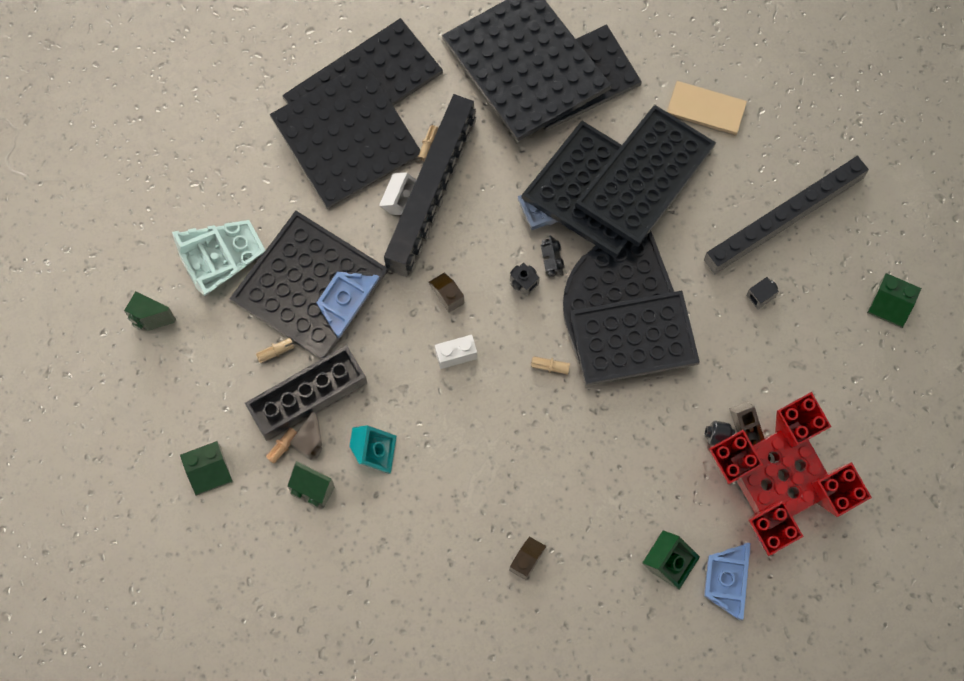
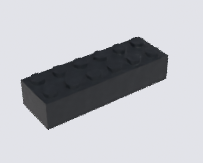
[245,345,367,441]

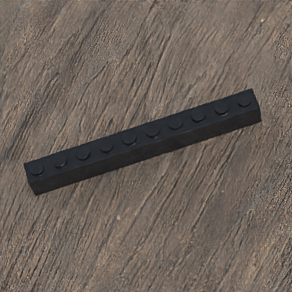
[704,155,869,275]

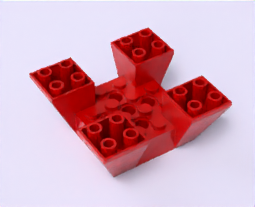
[708,392,872,556]

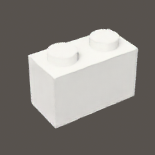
[379,173,416,215]
[435,335,477,369]

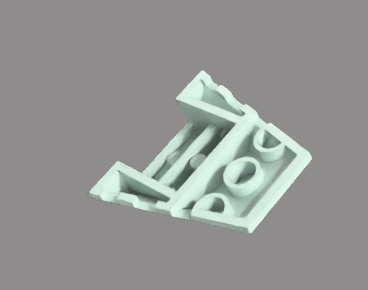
[172,220,265,296]

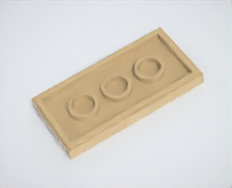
[667,81,747,135]

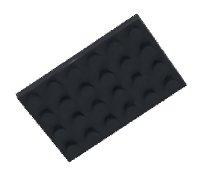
[543,24,642,131]
[569,290,700,386]

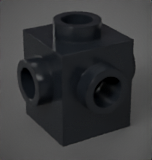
[510,262,540,296]

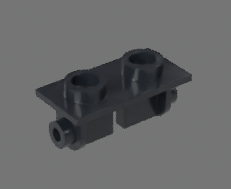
[541,235,565,277]

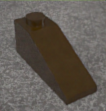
[729,402,771,461]

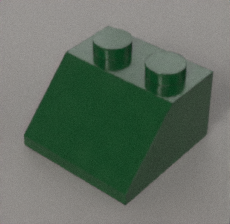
[867,273,922,328]
[124,291,176,331]
[180,441,233,496]
[287,461,335,508]
[642,530,700,590]

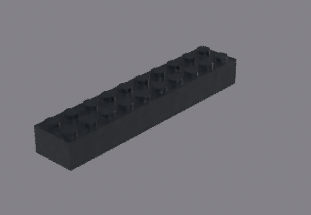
[384,94,476,277]

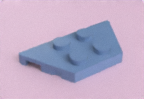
[316,272,379,338]
[704,543,751,621]

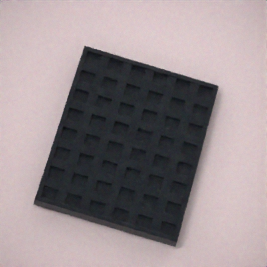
[442,0,611,142]

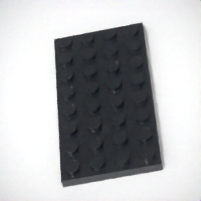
[282,18,443,106]
[575,104,716,247]

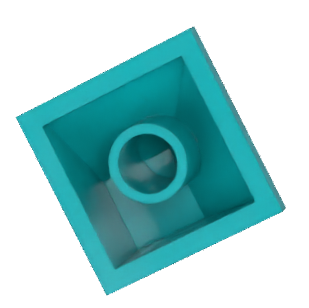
[349,425,397,474]

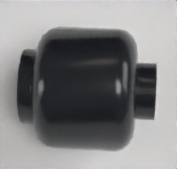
[704,421,735,446]

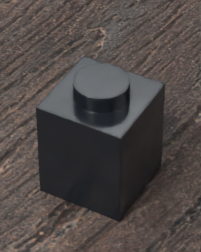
[746,277,779,309]

